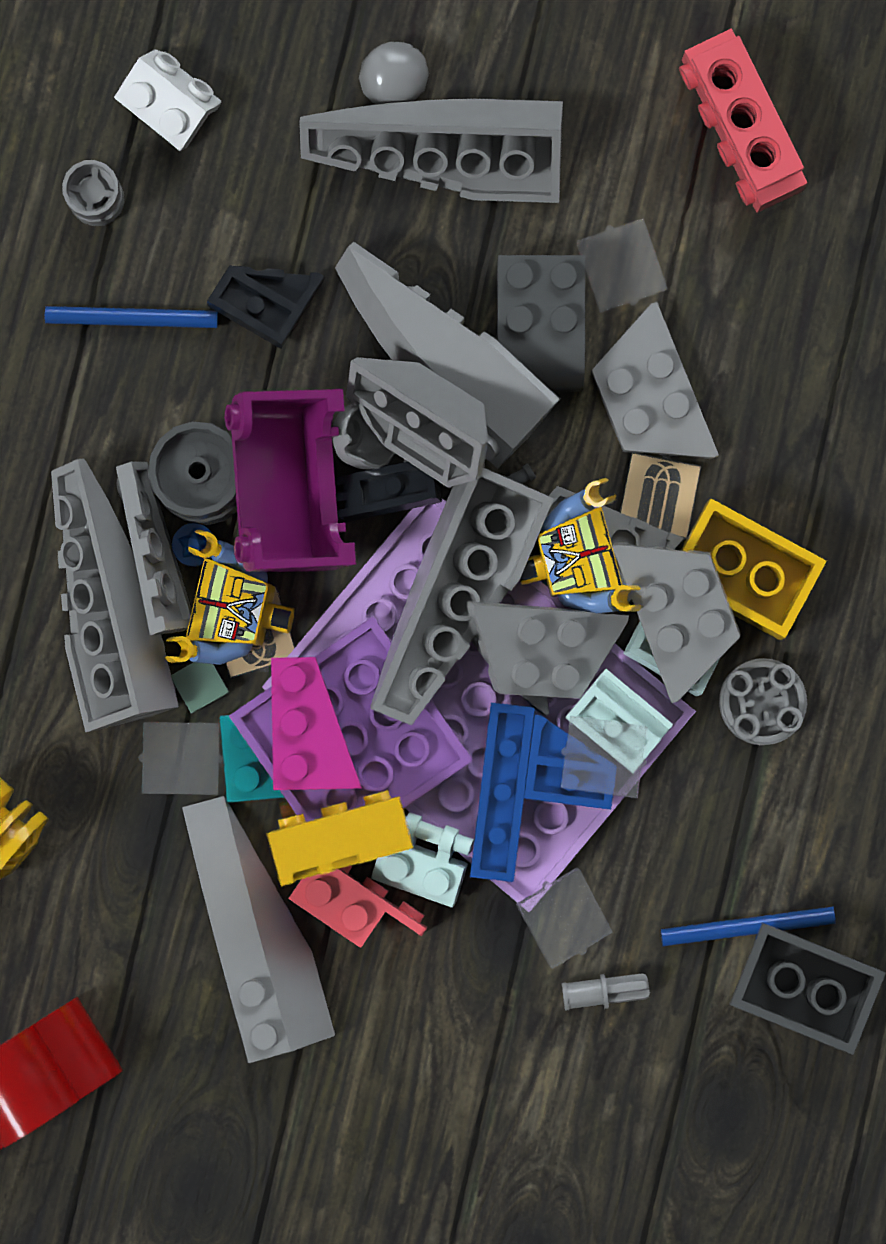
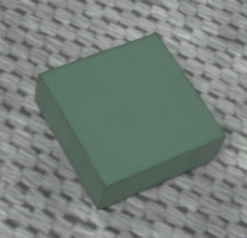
[171,662,230,714]

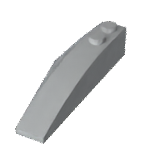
[299,99,563,203]
[335,242,559,469]
[51,459,179,732]
[370,468,554,726]
[182,796,335,1063]

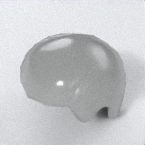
[359,42,429,105]
[332,404,395,469]

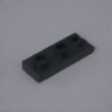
[335,462,442,523]

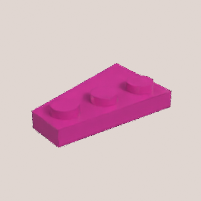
[271,657,362,790]

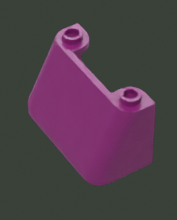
[225,389,356,572]

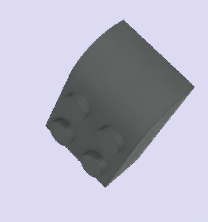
[497,255,585,392]
[729,923,886,1055]

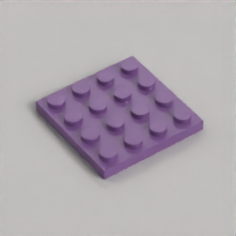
[229,617,473,822]

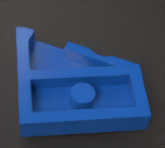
[524,715,617,810]

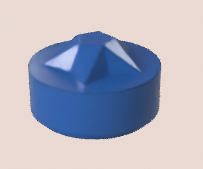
[172,523,212,567]

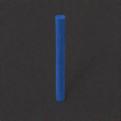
[45,306,219,328]
[661,907,835,946]

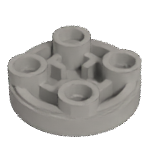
[719,658,807,745]

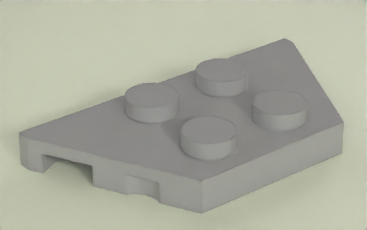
[591,302,719,459]
[612,542,741,703]
[467,601,629,699]

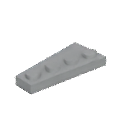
[116,462,192,635]

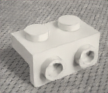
[114,50,222,151]

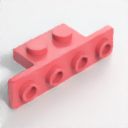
[288,865,427,948]

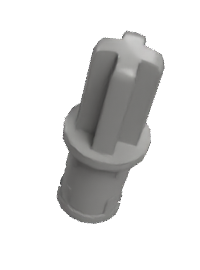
[562,973,650,1010]

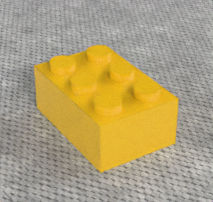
[681,499,827,640]

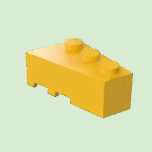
[267,790,414,886]

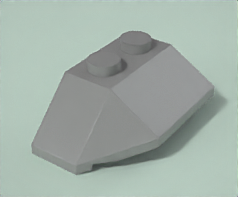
[346,357,488,488]

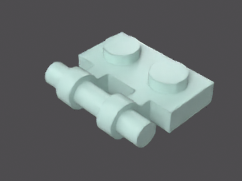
[371,812,474,908]

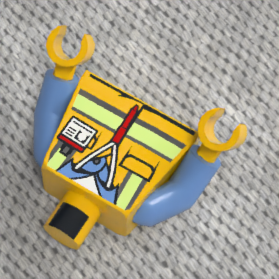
[520,478,642,613]
[165,530,294,665]

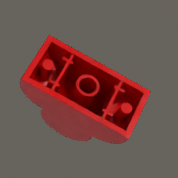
[0,997,123,1149]

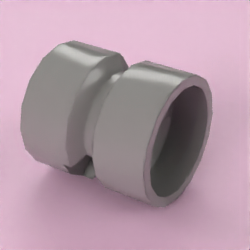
[62,160,124,226]

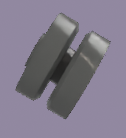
[148,421,237,526]

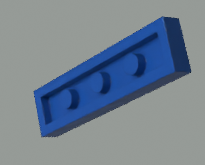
[470,702,535,882]

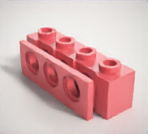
[679,28,808,213]

